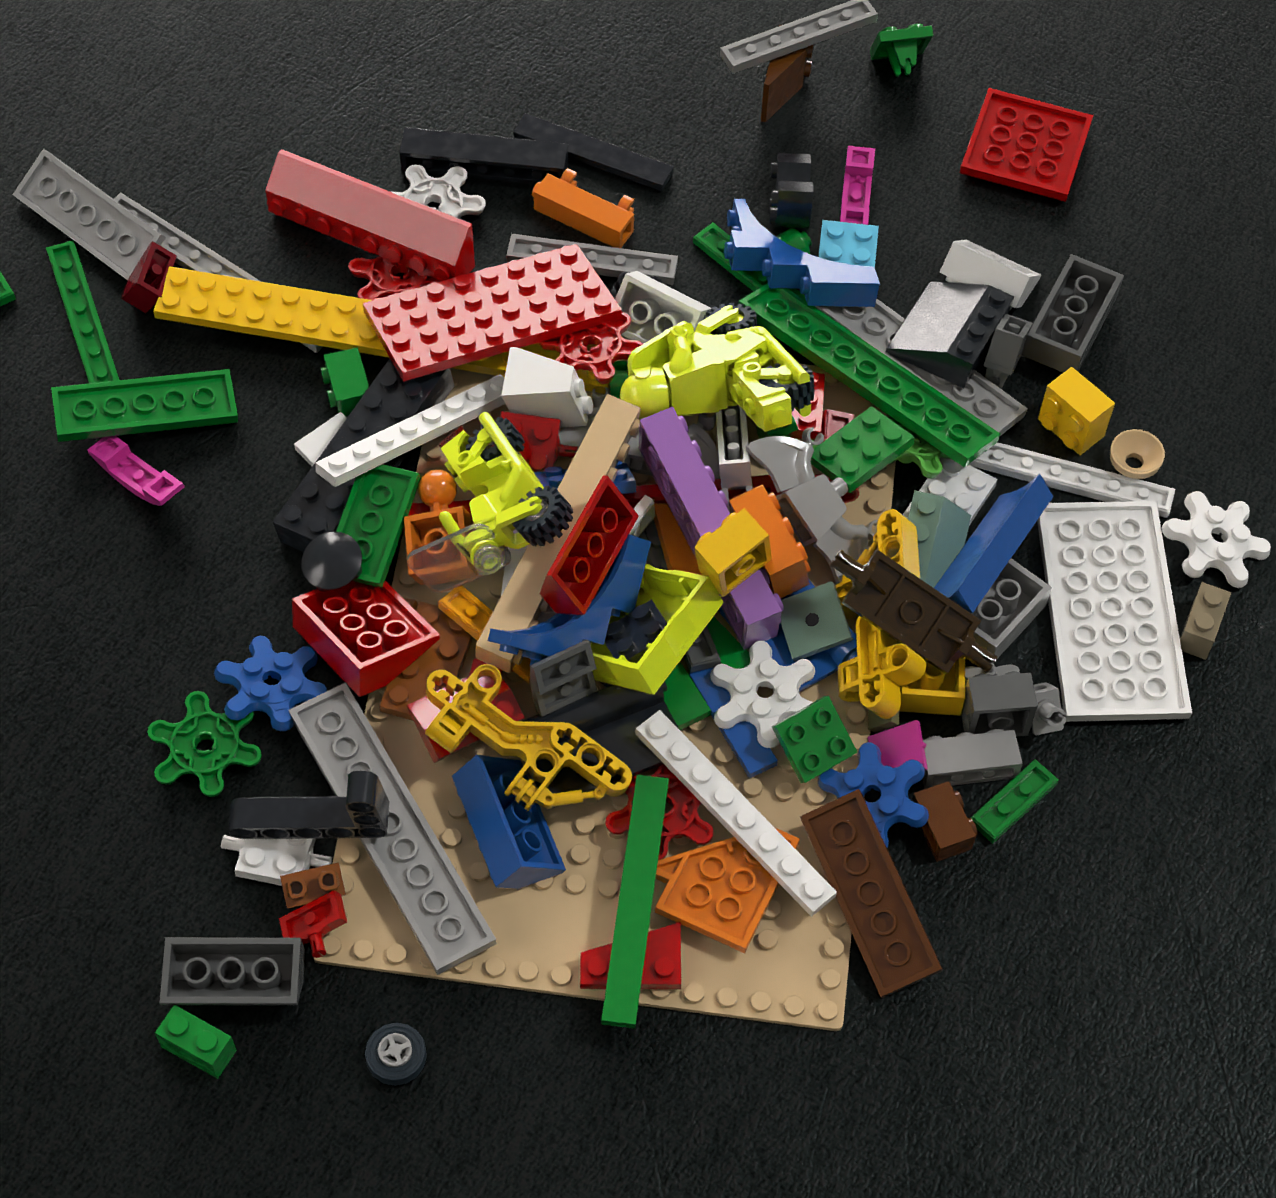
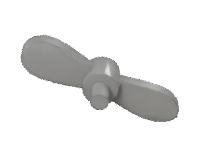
[965,663,1020,679]

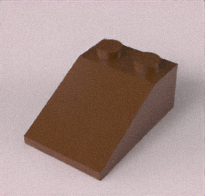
[761,25,814,122]

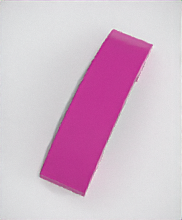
[840,146,875,225]
[87,436,184,506]

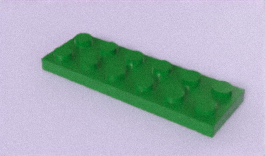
[51,369,238,442]

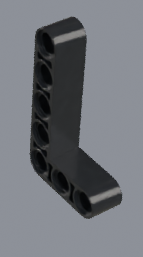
[228,770,389,839]

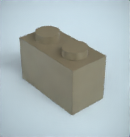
[1180,582,1231,660]

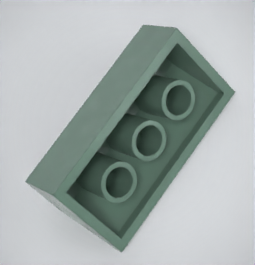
[908,490,971,588]

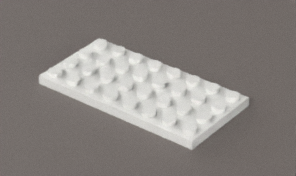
[1037,501,1192,722]

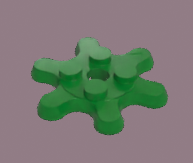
[147,691,262,797]

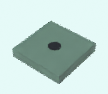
[781,581,853,661]

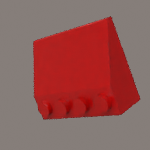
[292,581,440,697]

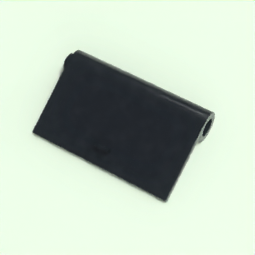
[522,681,679,810]

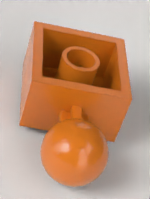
[404,470,479,585]

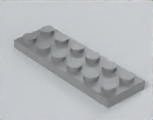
[12,149,166,280]

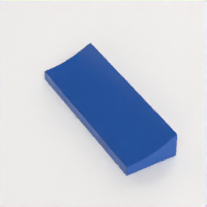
[934,473,1053,614]

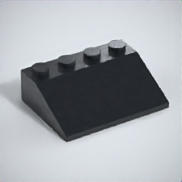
[885,282,1014,389]

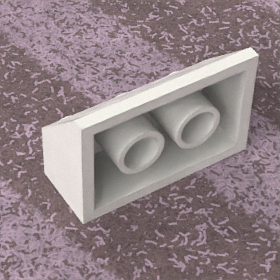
[940,240,1041,310]
[615,271,711,344]

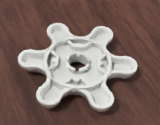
[392,165,486,219]
[1162,491,1271,588]
[710,641,815,748]

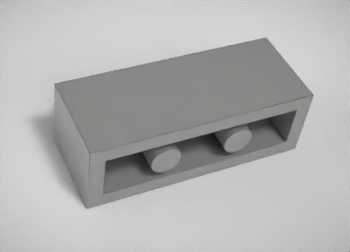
[922,729,1023,789]

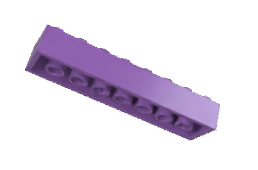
[638,407,784,650]

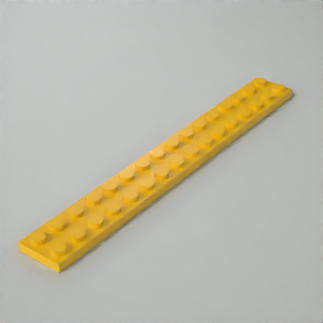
[154,266,610,394]

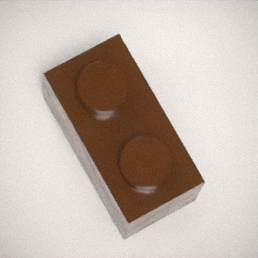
[912,781,977,862]

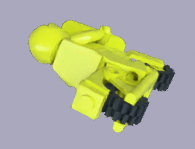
[620,303,815,432]

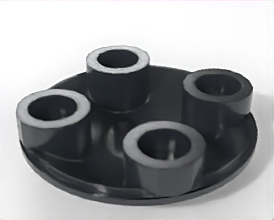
[302,532,362,592]

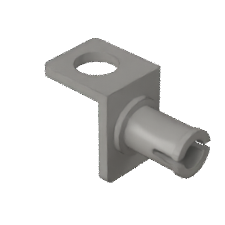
[1031,682,1066,735]

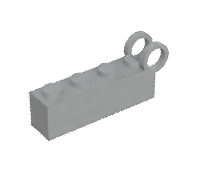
[716,405,752,512]

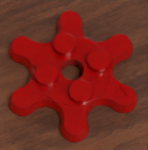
[348,256,440,300]
[539,312,643,384]
[605,764,714,860]

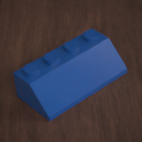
[452,755,566,889]

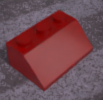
[406,676,525,763]

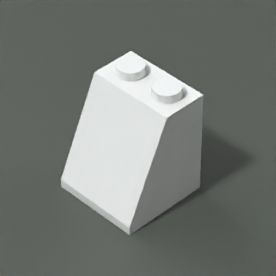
[501,347,593,428]

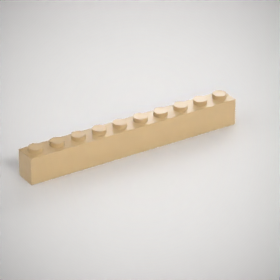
[475,394,640,673]

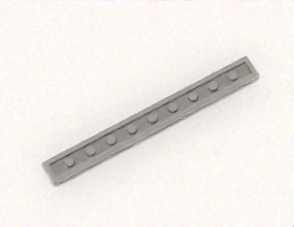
[114,193,323,353]

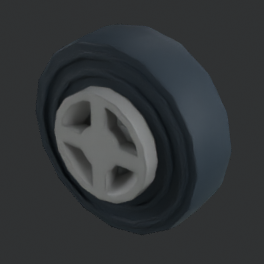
[365,1023,427,1086]

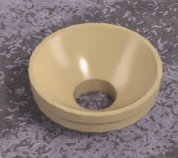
[1110,429,1165,479]

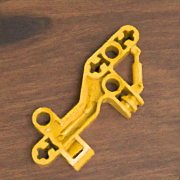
[835,509,926,719]
[425,664,632,811]

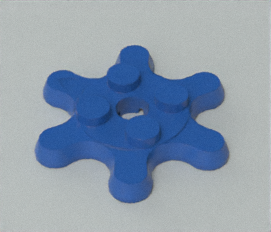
[214,636,328,731]
[818,742,929,848]

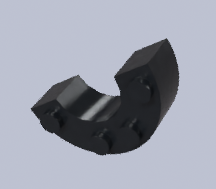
[769,153,813,230]

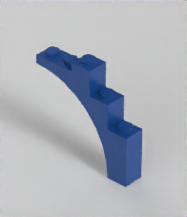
[724,199,880,307]
[488,534,651,666]

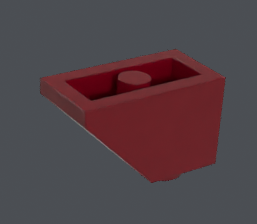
[121,241,177,313]

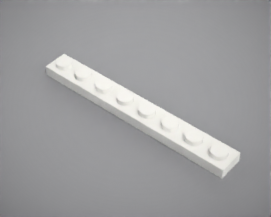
[316,374,505,487]
[635,710,837,917]

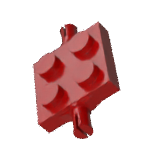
[500,411,578,472]

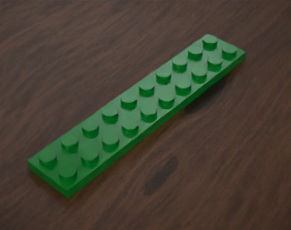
[738,283,1001,468]

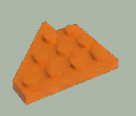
[655,827,800,953]

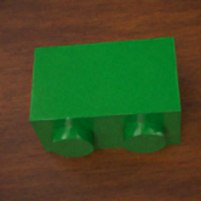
[320,347,369,416]
[155,1005,237,1079]

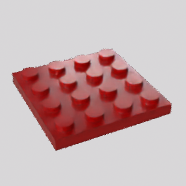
[960,88,1093,202]

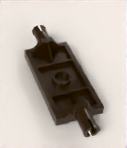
[830,550,998,674]

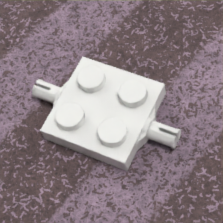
[221,835,332,886]

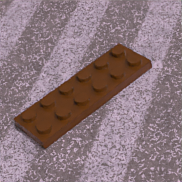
[800,789,943,998]

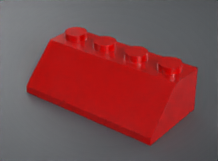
[539,475,639,615]

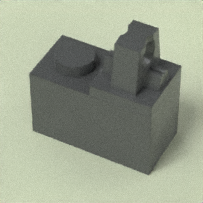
[984,314,1033,389]

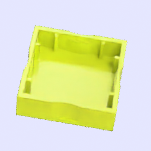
[591,564,724,695]

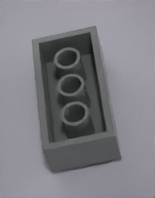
[1022,254,1124,373]

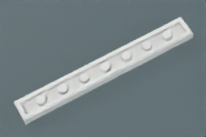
[969,442,1175,518]

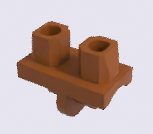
[280,862,346,909]

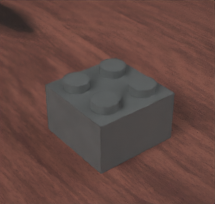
[961,671,1038,737]

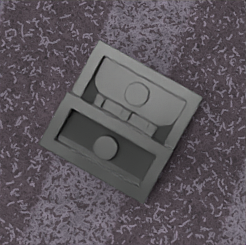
[530,640,597,717]

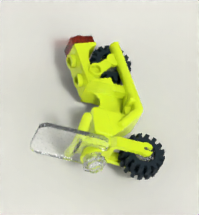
[407,412,573,593]

